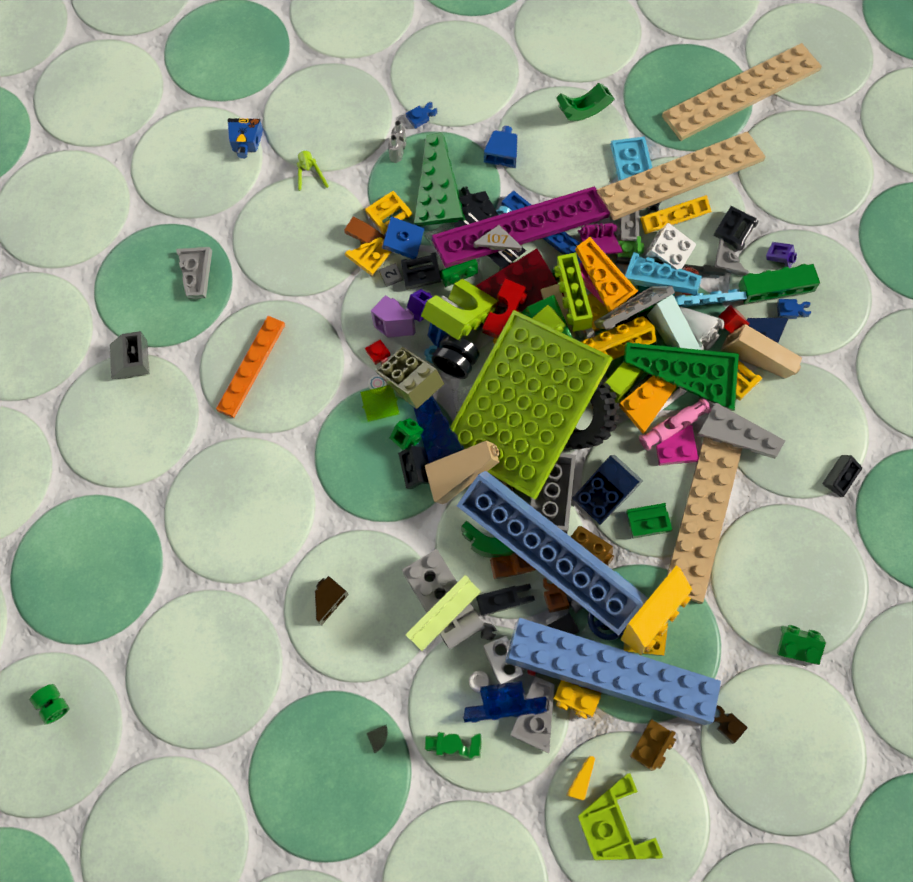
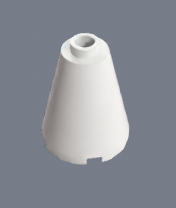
[680,306,724,351]

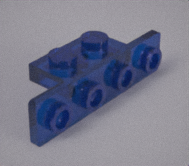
[463,681,547,723]

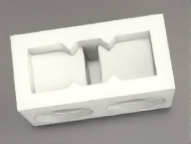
[483,636,525,686]

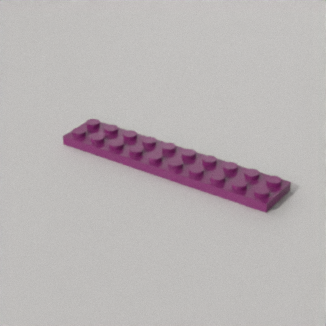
[432,186,610,268]

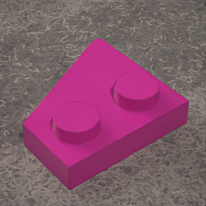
[656,425,699,466]

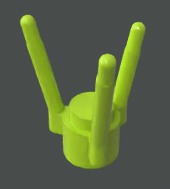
[297,151,329,191]

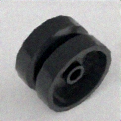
[431,334,480,379]

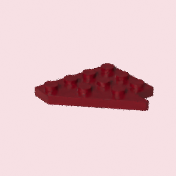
[475,248,564,312]

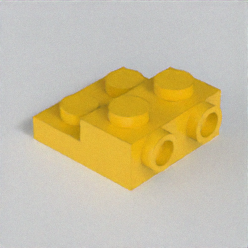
[553,680,601,719]

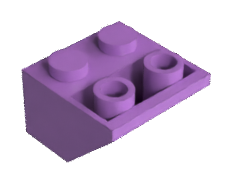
[371,295,416,337]

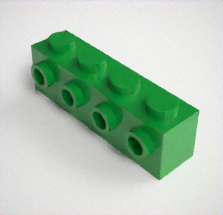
[738,264,820,304]

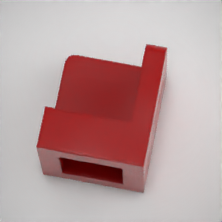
[718,305,749,333]

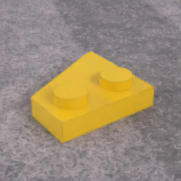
[345,237,392,276]

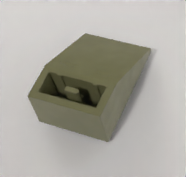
[376,347,444,409]

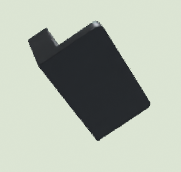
[398,446,431,489]

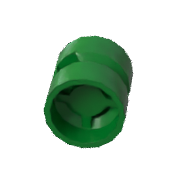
[29,684,70,725]

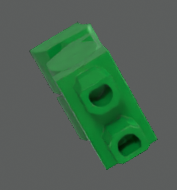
[425,732,482,761]

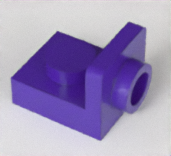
[766,242,797,268]

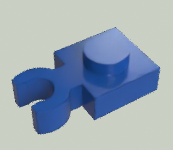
[406,102,437,129]
[777,299,811,319]

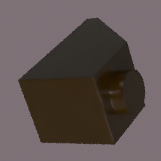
[315,576,349,625]

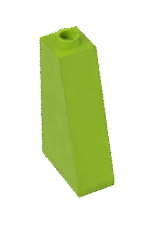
[605,362,644,403]

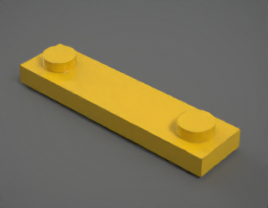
[640,195,712,234]

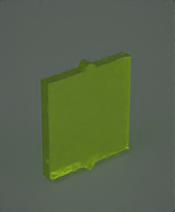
[360,385,400,422]

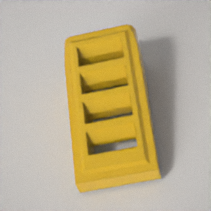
[566,756,595,801]

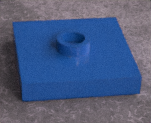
[382,217,425,259]

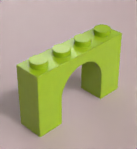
[421,279,498,340]

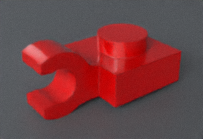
[365,339,391,365]

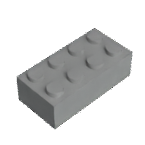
[530,453,576,534]

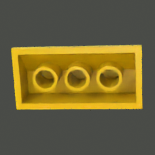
[621,565,692,655]

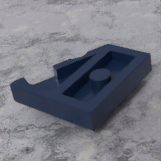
[747,318,788,343]

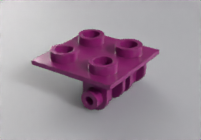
[577,223,623,254]

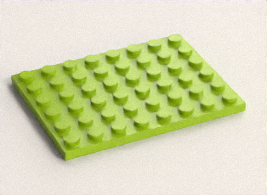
[441,310,613,499]

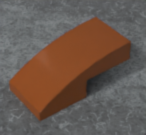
[344,216,385,245]
[490,553,536,579]

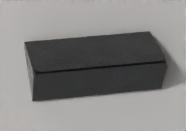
[822,455,863,497]

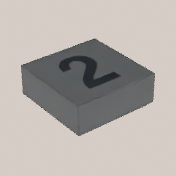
[379,263,403,287]

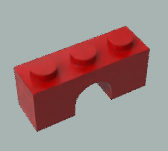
[482,278,527,339]

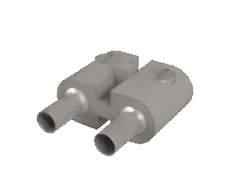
[388,120,407,163]

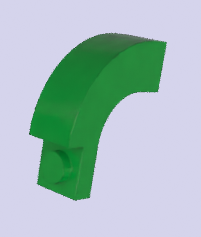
[556,83,615,121]
[461,520,515,558]

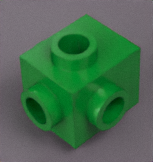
[389,418,424,450]

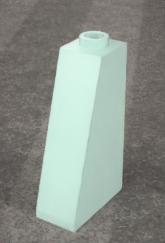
[647,295,701,350]

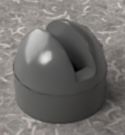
[481,622,497,640]

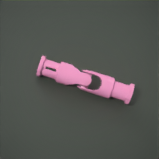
[639,398,711,451]

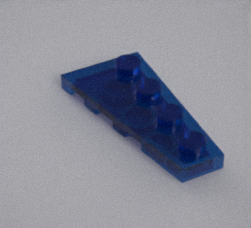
[413,395,465,463]

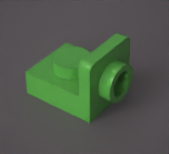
[617,236,644,258]

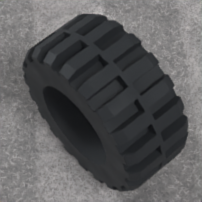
[565,380,620,449]

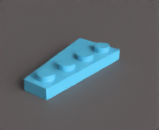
[625,252,702,295]
[674,289,747,307]

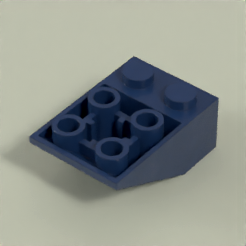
[572,455,643,525]

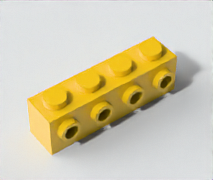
[582,316,656,360]

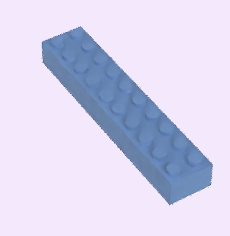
[457,471,648,635]
[505,618,721,725]

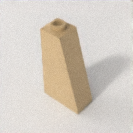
[721,324,802,378]
[425,441,499,504]

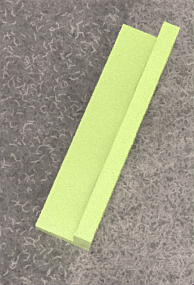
[405,575,481,651]

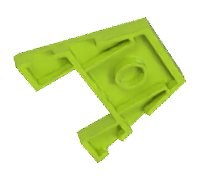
[577,773,664,860]

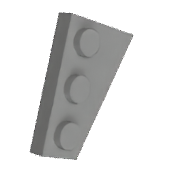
[176,247,212,299]
[510,676,554,754]

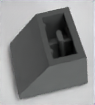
[110,331,150,379]

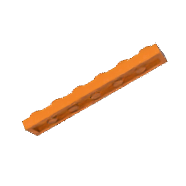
[216,316,285,418]

